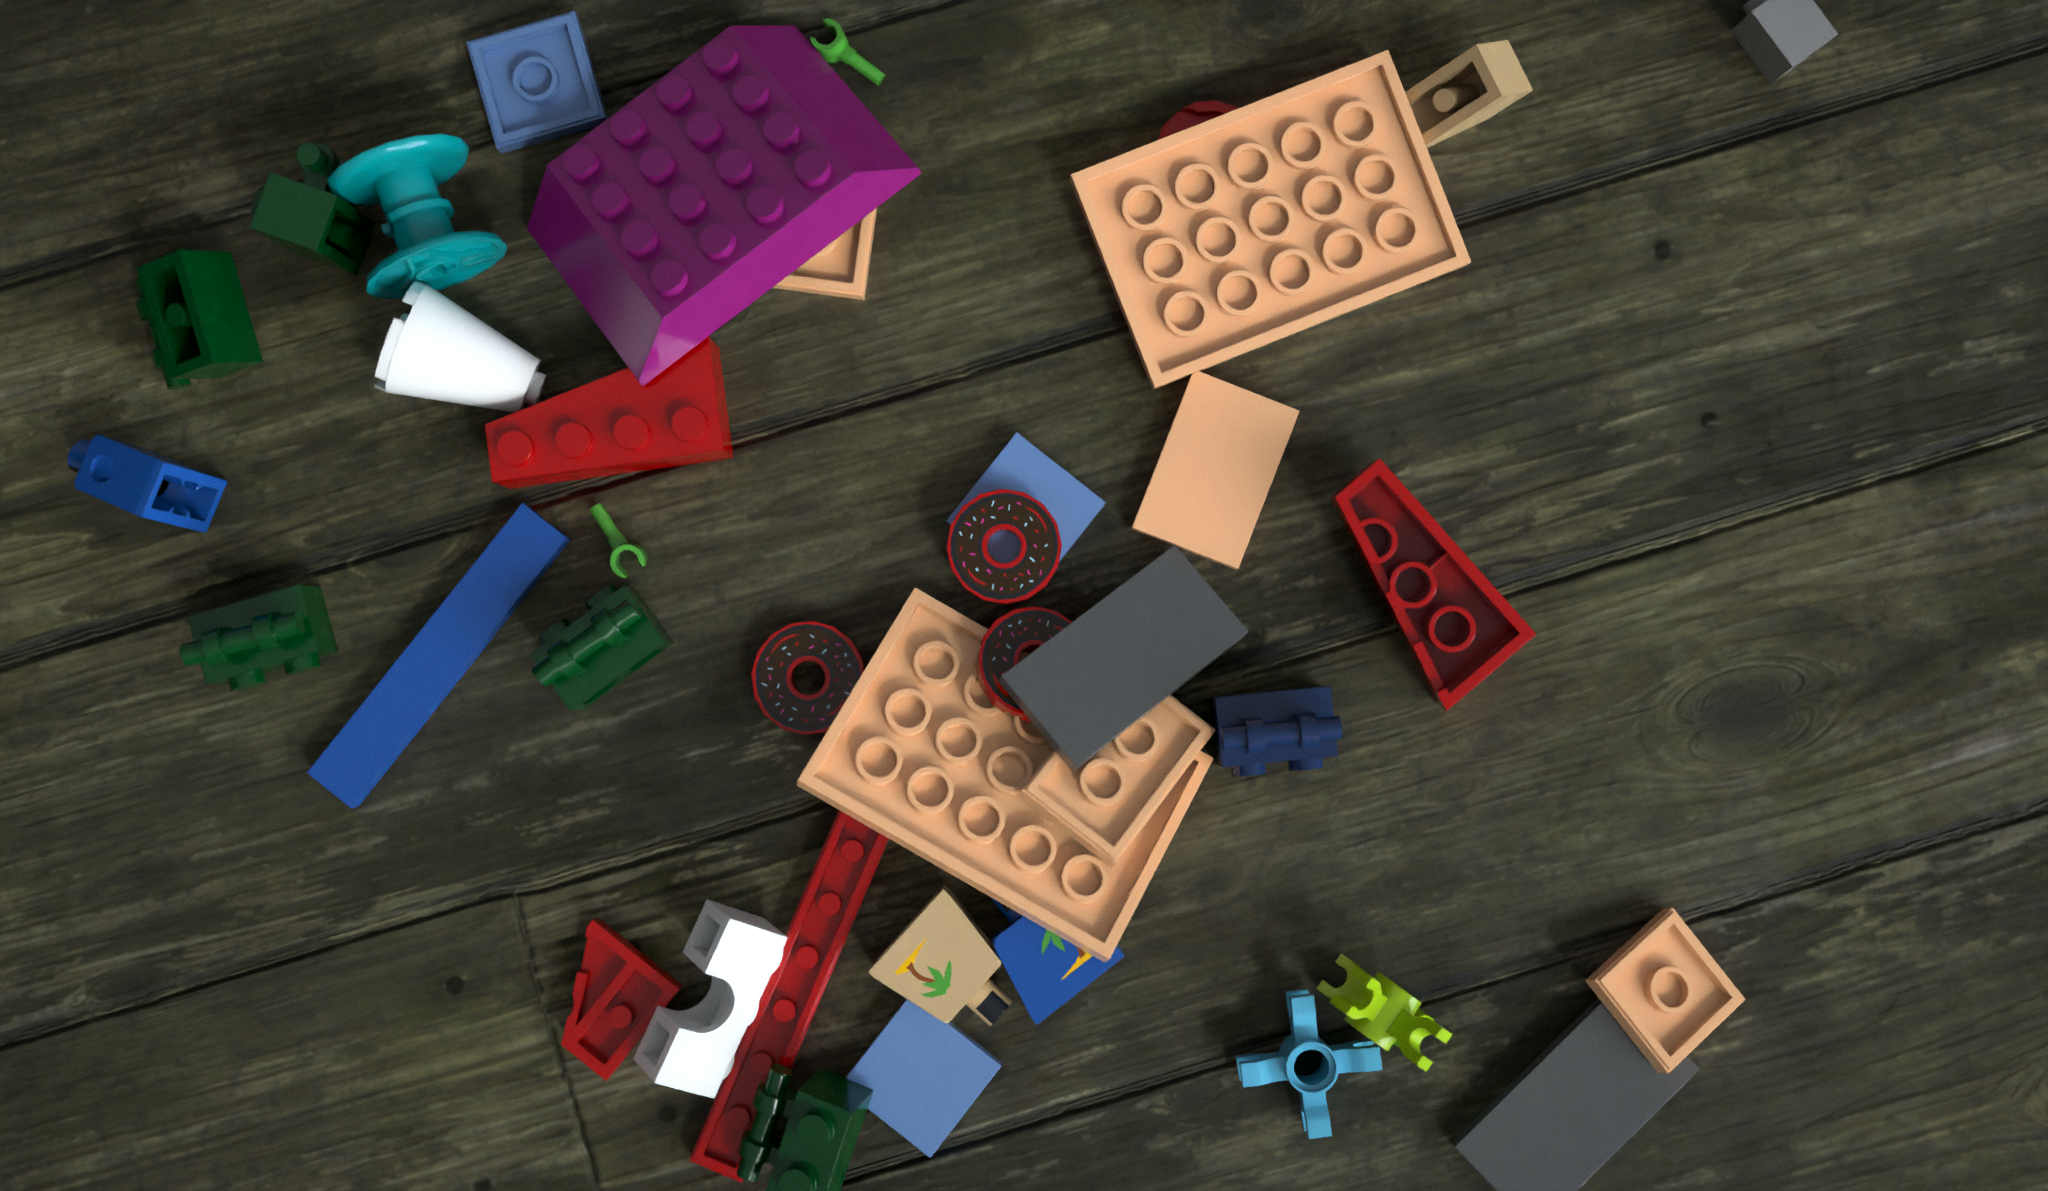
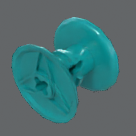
[327,134,508,299]

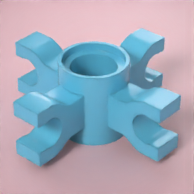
[1235,988,1383,1139]

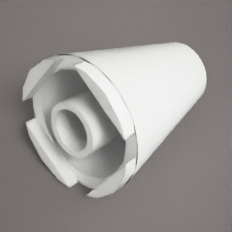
[374,281,547,412]

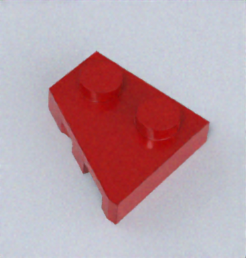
[561,917,683,1081]

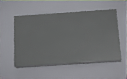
[998,545,1249,772]
[1450,997,1700,1191]

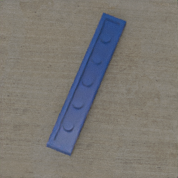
[307,503,571,808]

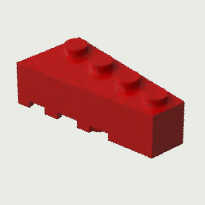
[485,336,734,489]
[1330,458,1537,712]

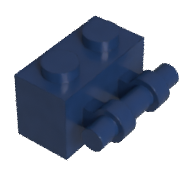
[1209,686,1342,777]

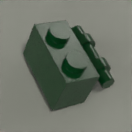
[250,142,376,276]
[135,249,263,390]
[180,584,339,692]
[529,585,675,711]
[736,1064,874,1191]

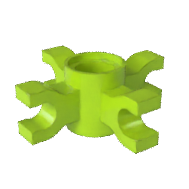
[1316,953,1452,1072]

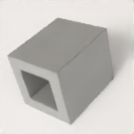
[1731,0,1838,84]

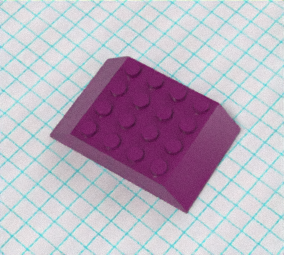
[527,25,921,386]

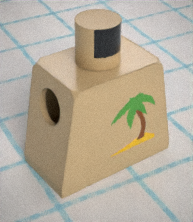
[868,883,1013,1026]

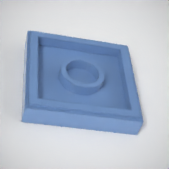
[466,11,608,154]
[946,432,1106,563]
[845,999,1002,1158]

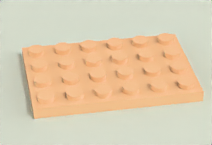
[1070,50,1471,390]
[797,588,1214,963]

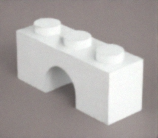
[633,899,788,1099]

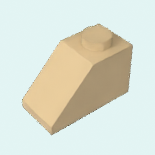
[1405,40,1533,148]

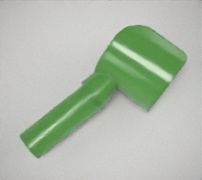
[810,18,886,86]
[590,503,647,578]

